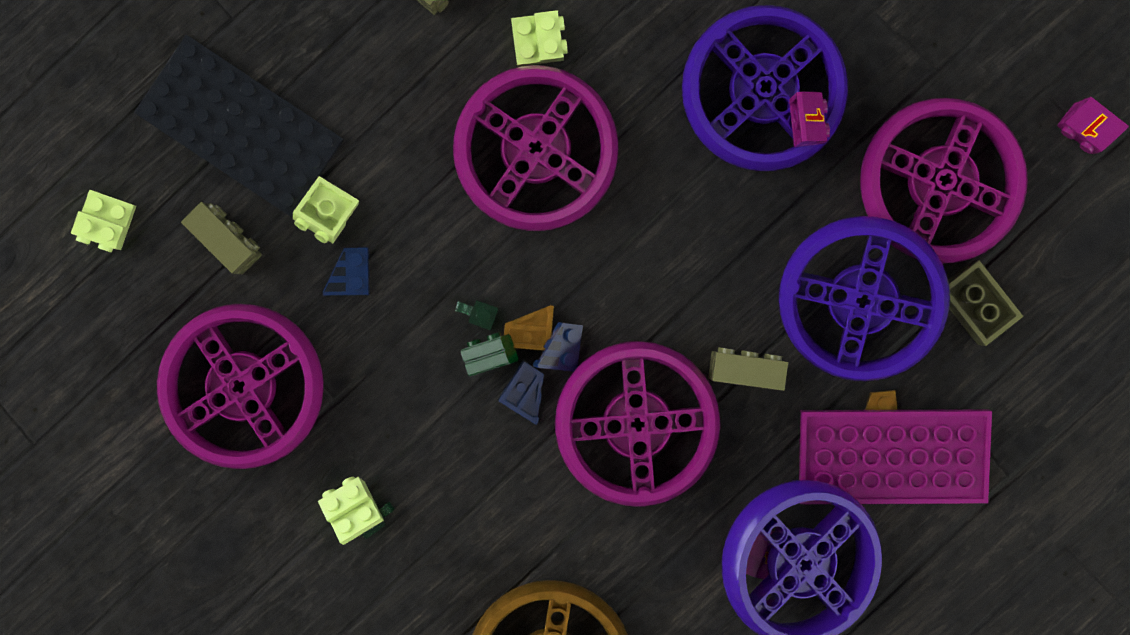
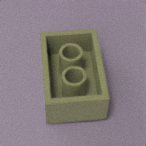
[181,202,262,275]
[948,260,1024,346]
[708,347,788,391]

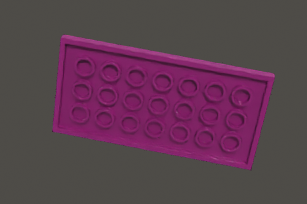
[799,409,992,504]

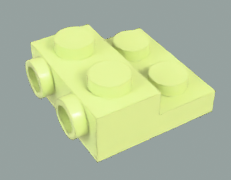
[511,10,568,67]
[293,176,359,244]
[71,190,136,252]
[318,477,384,545]

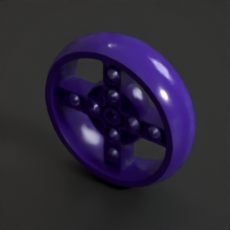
[682,5,848,171]
[779,216,950,381]
[722,480,882,635]

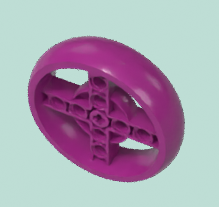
[453,65,619,231]
[860,98,1028,264]
[157,304,324,469]
[555,341,720,507]

